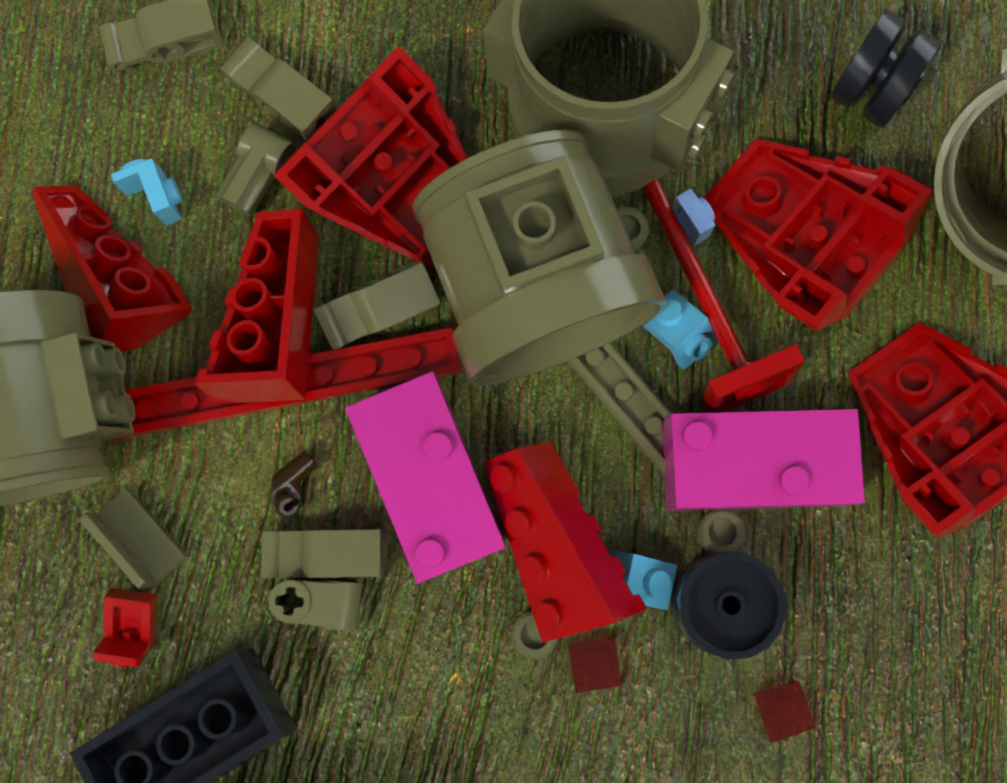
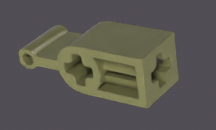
[99,0,224,71]
[220,37,337,142]
[313,259,441,350]
[261,529,385,578]

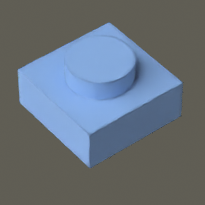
[672,188,715,246]

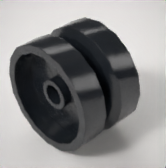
[829,8,941,129]
[671,552,787,660]

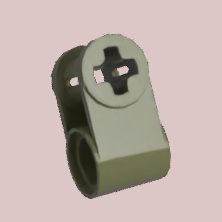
[268,579,363,631]

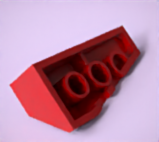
[32,185,193,352]

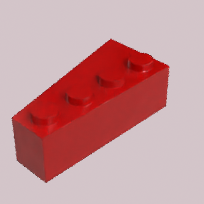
[194,209,319,404]
[483,441,647,643]

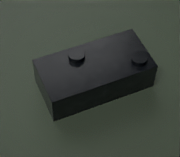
[70,648,298,783]

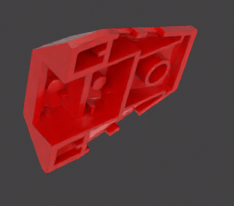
[273,46,469,270]
[704,139,933,331]
[847,322,1007,539]

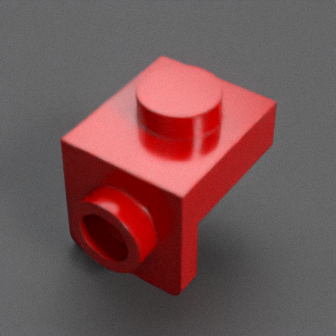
[94,588,157,667]

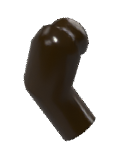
[270,450,319,517]

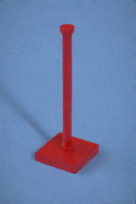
[642,179,805,413]

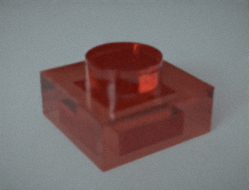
[568,638,622,693]
[752,680,816,743]

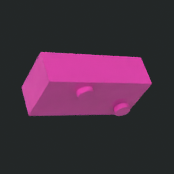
[345,371,506,584]
[662,409,865,511]

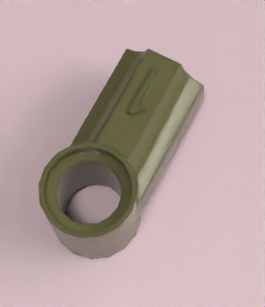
[215,123,296,217]

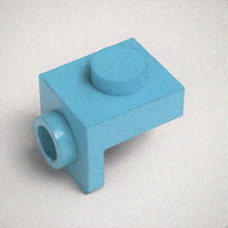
[111,158,183,226]
[643,289,716,369]
[608,549,677,611]

